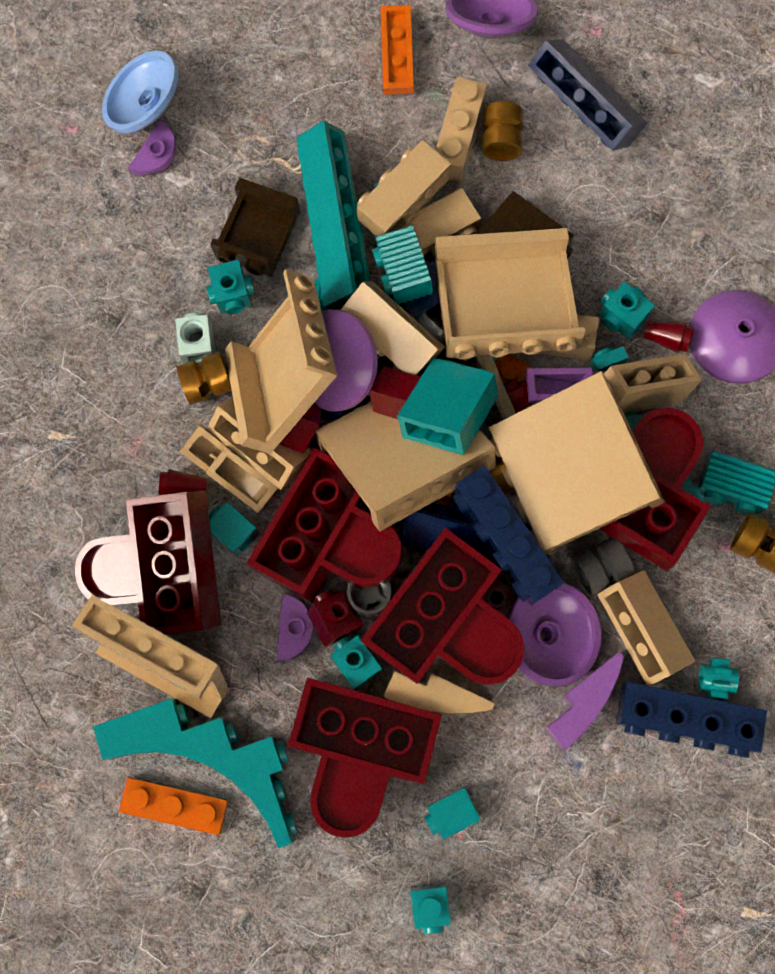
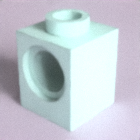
[175,313,216,363]

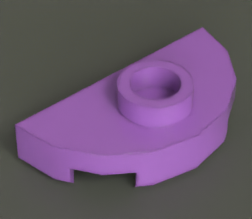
[128,120,177,177]
[277,594,314,662]

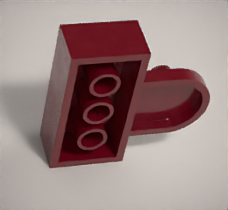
[599,407,711,572]
[246,448,403,603]
[75,491,222,634]
[360,528,524,685]
[288,678,442,838]

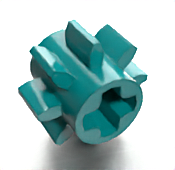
[698,657,739,701]

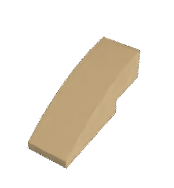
[179,423,278,513]
[383,672,495,714]

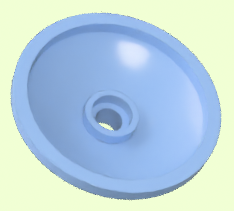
[102,51,179,133]

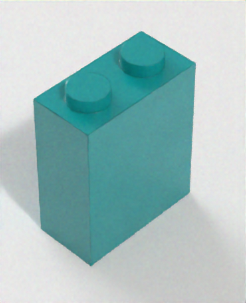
[397,358,498,455]

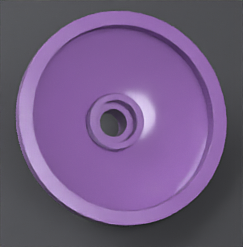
[445,0,538,39]
[690,290,775,384]
[315,310,377,411]
[508,583,601,686]

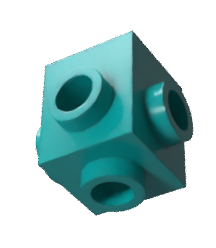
[206,259,255,314]
[599,282,655,340]

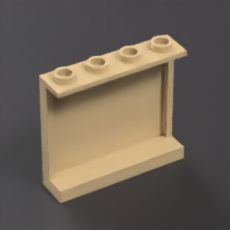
[434,228,585,360]
[225,269,337,454]
[489,371,665,555]
[316,376,496,531]
[72,595,229,719]

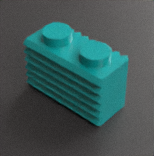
[372,225,433,305]
[698,450,775,515]

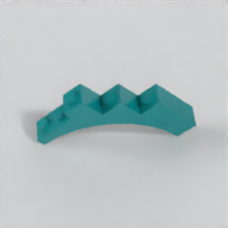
[92,698,298,848]

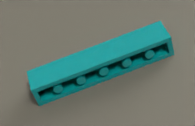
[296,120,370,310]

